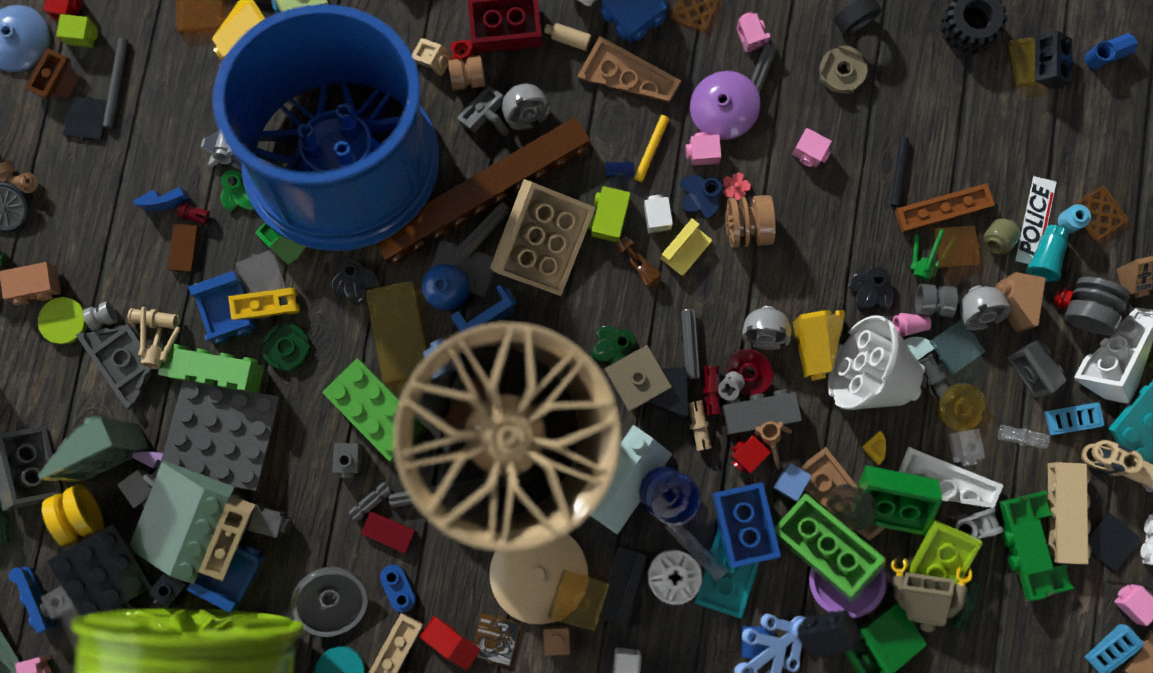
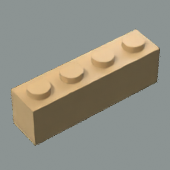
[1048,462,1091,564]

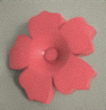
[723,172,751,201]

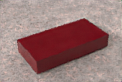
[361,511,416,553]

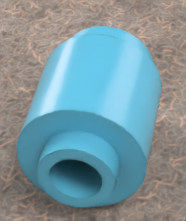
[1058,204,1091,233]

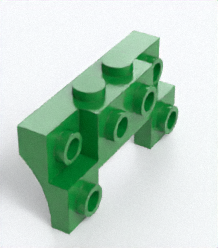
[999,491,1074,601]

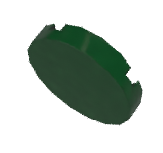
[262,324,311,371]

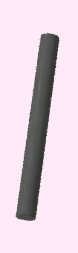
[103,38,128,129]

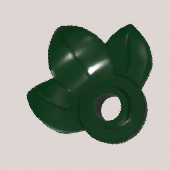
[592,326,636,365]

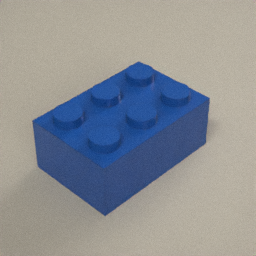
[711,482,781,568]

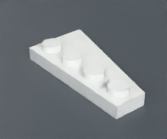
[898,447,1003,508]

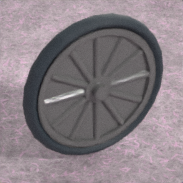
[0,183,29,232]

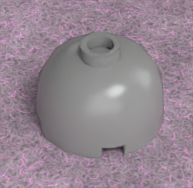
[502,84,550,130]
[960,285,1012,330]
[742,306,791,350]

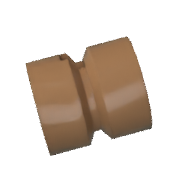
[448,56,486,91]

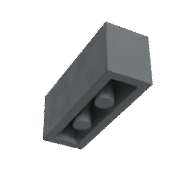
[721,389,802,435]

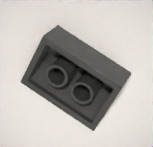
[0,426,62,511]

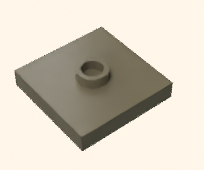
[605,345,671,412]

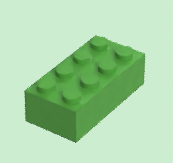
[322,358,429,462]
[774,493,885,603]

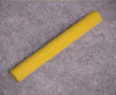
[634,115,669,182]

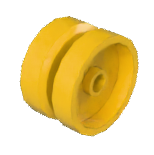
[42,484,104,548]

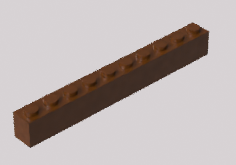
[376,116,590,264]

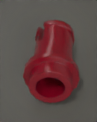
[177,202,210,225]

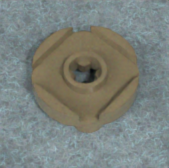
[819,46,868,94]

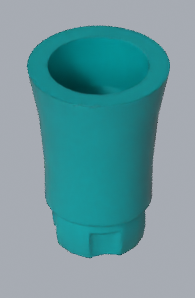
[1026,225,1069,282]

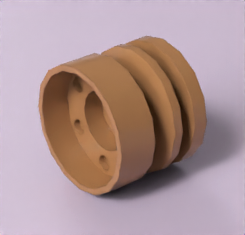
[725,195,775,248]

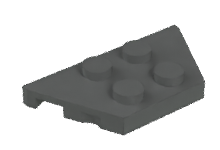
[76,325,154,410]

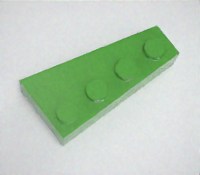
[158,344,264,394]

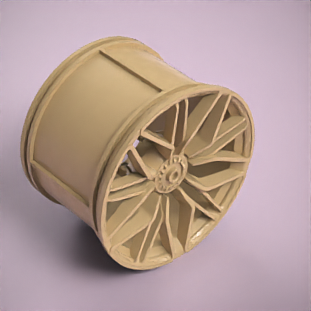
[394,323,620,551]

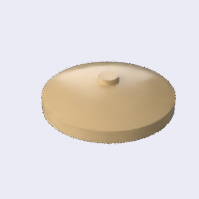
[490,533,588,624]

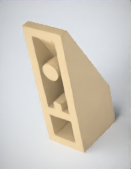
[199,496,255,581]

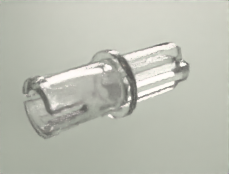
[998,424,1050,449]

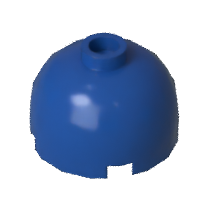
[422,263,471,311]

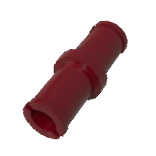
[703,366,722,415]

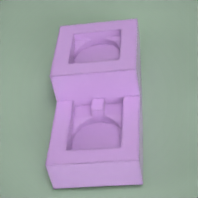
[132,452,163,468]

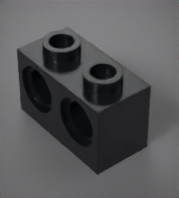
[1035,30,1072,89]

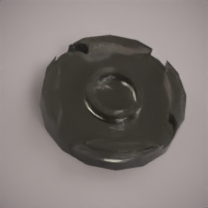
[826,484,877,531]

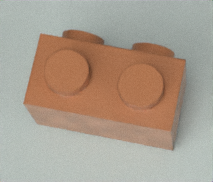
[0,262,61,305]

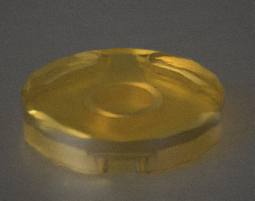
[938,383,986,432]

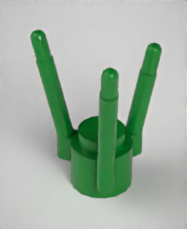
[910,229,957,281]

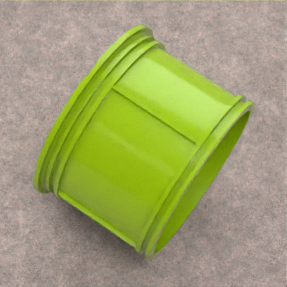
[71,608,304,673]

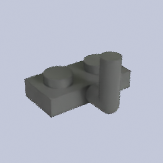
[457,85,509,137]

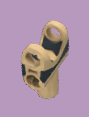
[1081,440,1153,488]

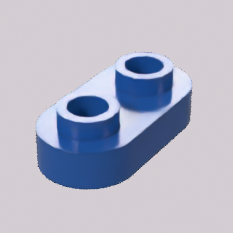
[380,564,416,612]

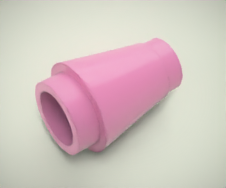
[892,313,931,337]

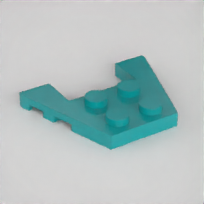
[1109,381,1153,464]

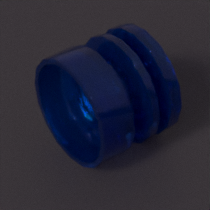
[639,466,701,526]

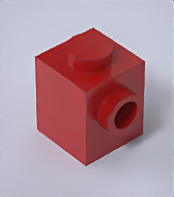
[43,0,82,21]
[730,435,771,474]

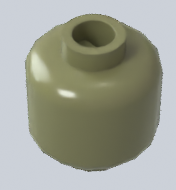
[984,219,1021,254]

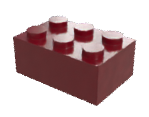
[467,0,543,54]

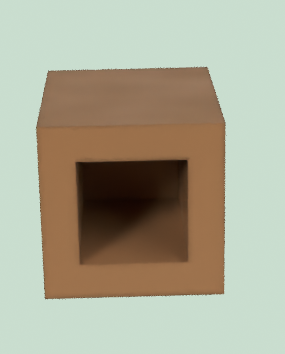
[543,626,570,656]

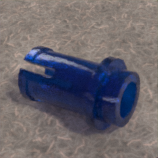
[606,160,634,179]

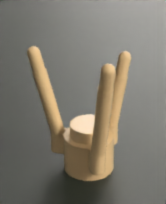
[138,307,180,369]

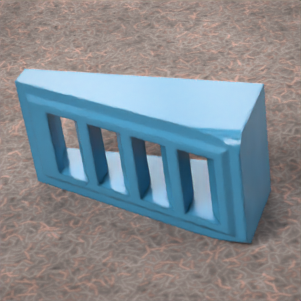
[1045,402,1104,435]
[1084,624,1145,673]

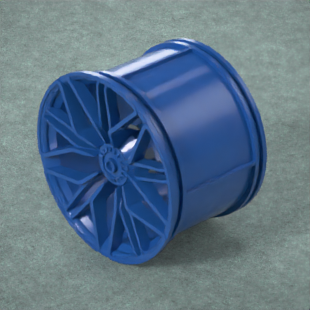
[213,4,440,251]

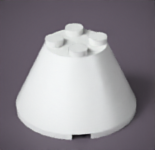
[828,316,925,410]

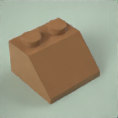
[995,272,1045,333]

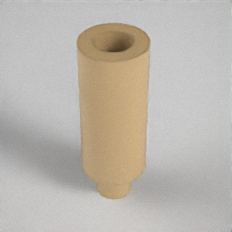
[544,23,591,51]

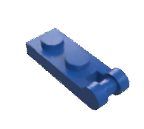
[9,567,57,634]

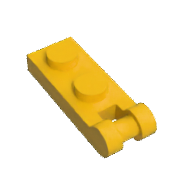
[228,288,300,321]

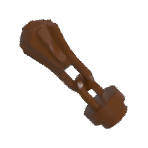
[616,236,661,287]

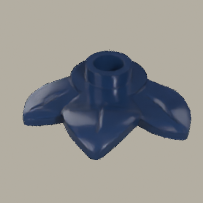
[679,175,723,218]

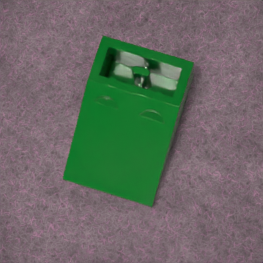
[844,602,927,673]

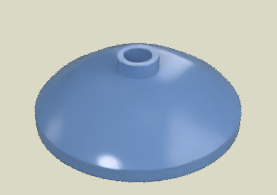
[0,5,51,72]

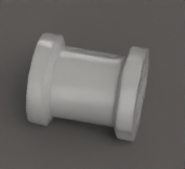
[718,372,745,400]

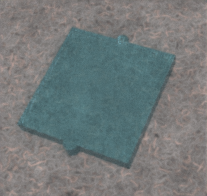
[930,320,985,374]

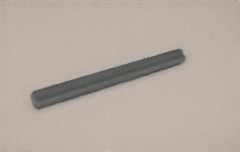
[389,469,533,507]

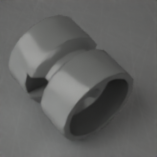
[915,284,958,318]

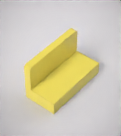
[661,218,712,276]

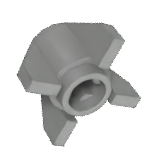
[201,130,242,171]

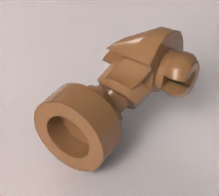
[0,161,38,194]

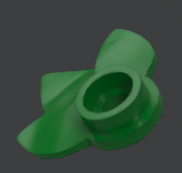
[221,170,255,212]

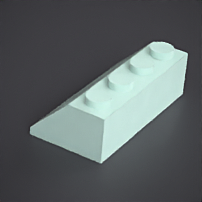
[589,425,672,535]

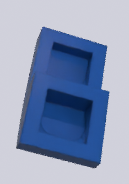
[133,187,192,211]

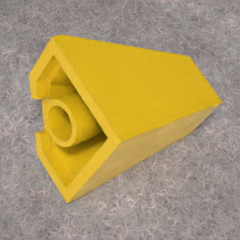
[212,0,266,61]
[793,310,845,381]

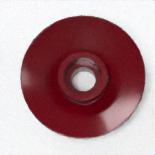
[725,349,773,396]

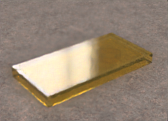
[365,281,426,384]

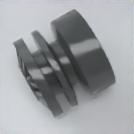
[1064,277,1130,335]

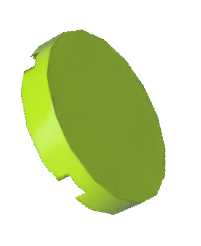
[38,297,87,345]

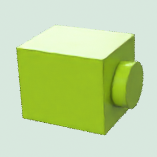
[56,14,98,48]

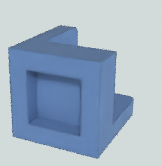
[772,463,811,501]

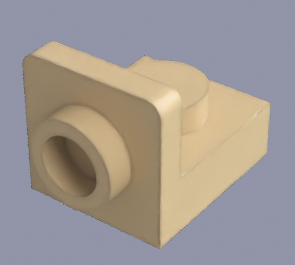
[412,38,452,76]

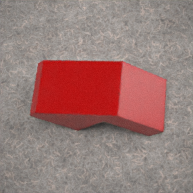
[420,616,481,670]

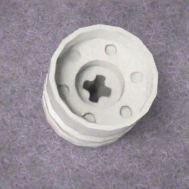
[647,550,702,605]

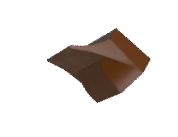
[25,48,80,100]

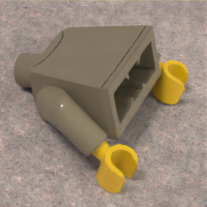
[891,558,972,632]

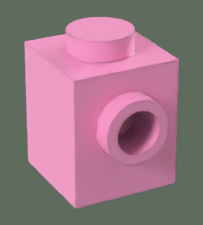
[792,128,832,168]
[686,132,721,166]
[1114,584,1153,626]

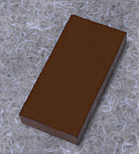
[168,223,200,273]

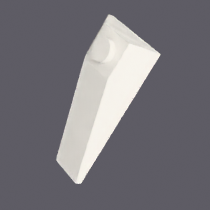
[1074,307,1153,404]

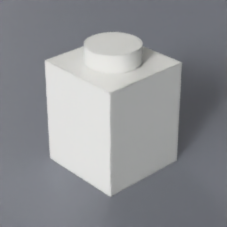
[644,195,673,233]

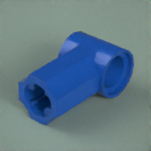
[1085,33,1138,70]

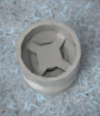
[83,301,118,331]

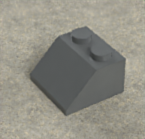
[1007,339,1067,398]

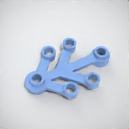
[734,614,806,673]

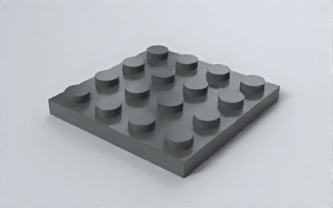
[158,380,280,492]

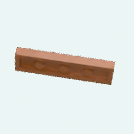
[895,183,995,233]

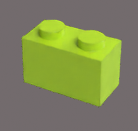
[588,186,630,242]

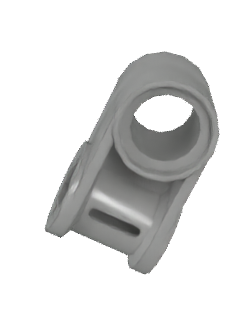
[952,507,1004,539]

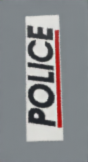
[1015,176,1057,264]

